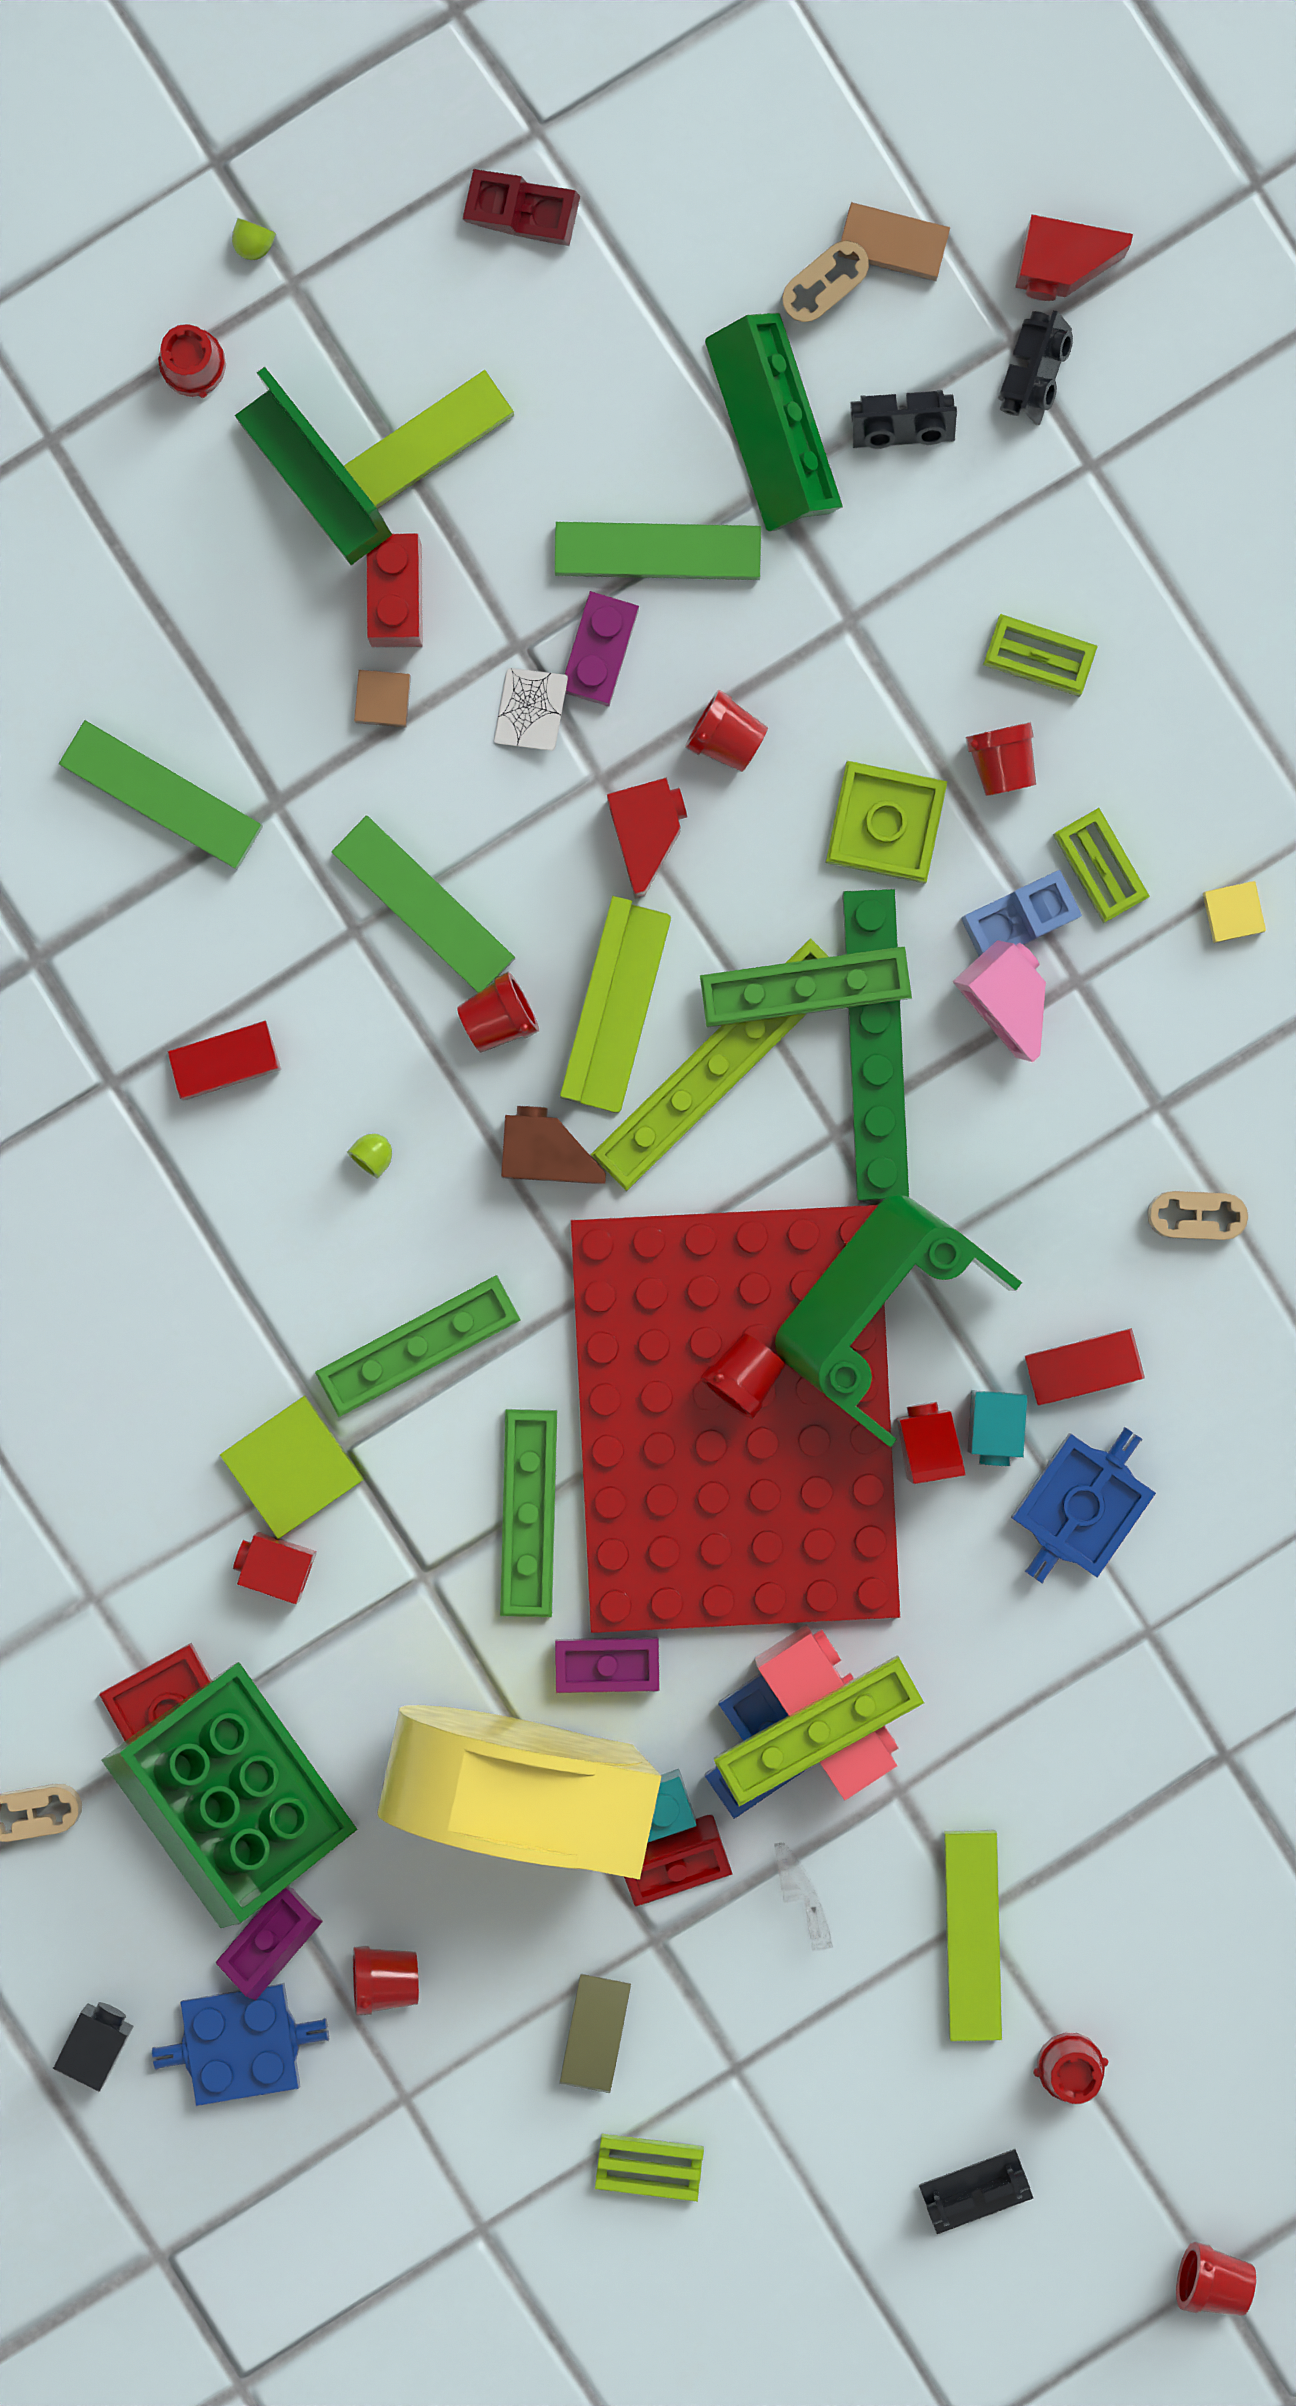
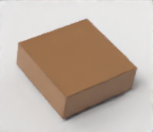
[354,670,411,728]

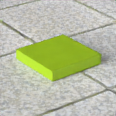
[825,761,948,884]
[219,1395,364,1539]

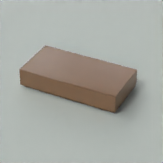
[837,202,950,281]

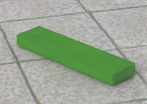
[555,522,761,580]
[59,720,263,870]
[331,815,516,993]
[700,946,912,1027]
[315,1275,521,1417]
[500,1409,557,1617]

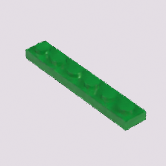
[843,889,909,1200]

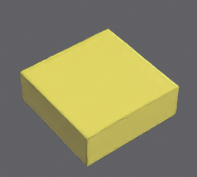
[1203,881,1266,943]

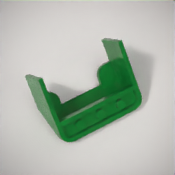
[775,1195,1023,1447]

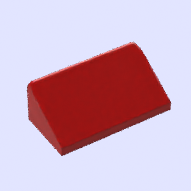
[168,1021,282,1101]
[624,1814,733,1907]

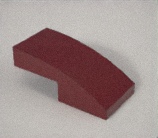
[462,169,581,246]

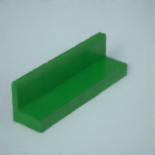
[705,313,843,531]
[234,366,392,565]

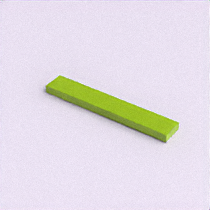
[590,938,829,1191]

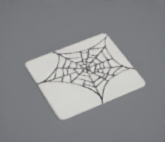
[494,668,568,751]

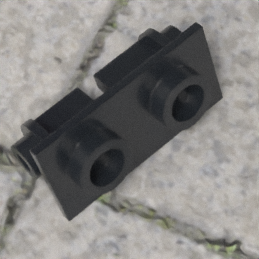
[998,310,1073,425]
[850,390,957,449]
[919,2149,1034,2234]

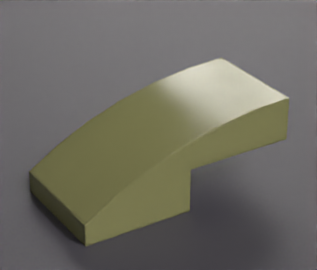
[559,1974,631,2093]

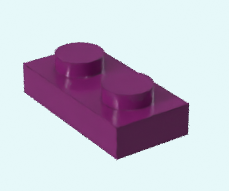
[565,591,639,707]
[555,1637,660,1693]
[215,1886,323,2000]

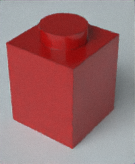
[233,1532,317,1604]

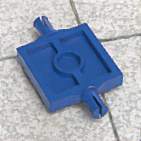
[1011,1427,1156,1584]
[152,1983,329,2106]

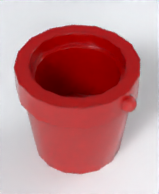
[158,324,226,398]
[685,690,768,772]
[965,722,1036,796]
[457,972,539,1053]
[700,1333,785,1419]
[353,1946,419,2015]
[1033,2032,1109,2104]
[1176,2242,1256,2316]

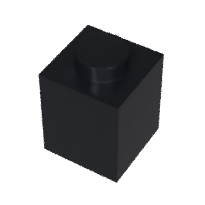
[53,2002,134,2092]

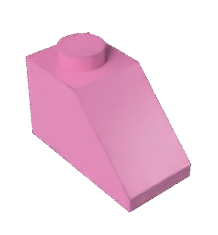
[953,940,1046,1062]

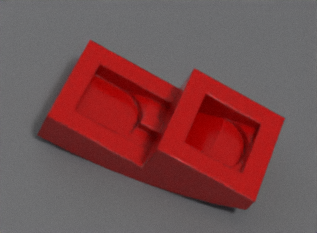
[1025,1328,1145,1406]

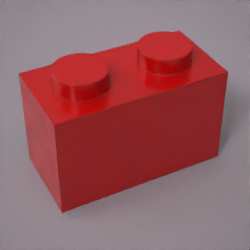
[367,533,423,647]

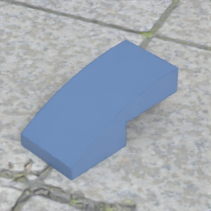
[961,870,1082,957]

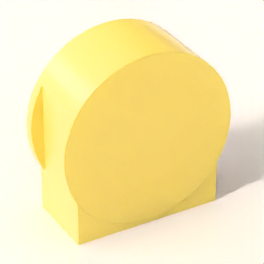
[377,1705,661,1879]

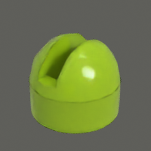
[232,218,276,260]
[347,1134,392,1178]

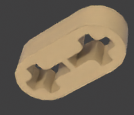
[782,241,869,322]
[1147,1191,1248,1240]
[0,1784,82,1842]

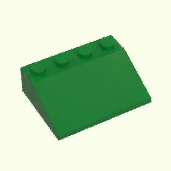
[101,1662,358,1928]

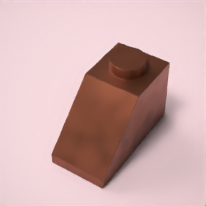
[501,1106,606,1184]

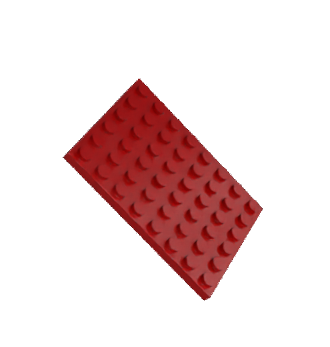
[571,1205,900,1633]

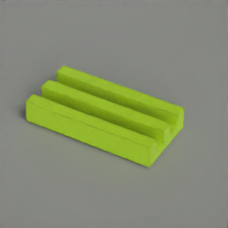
[983,614,1098,697]
[1053,808,1150,924]
[595,2133,704,2202]

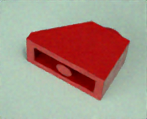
[1015,214,1133,301]
[607,777,687,899]
[897,1402,966,1484]

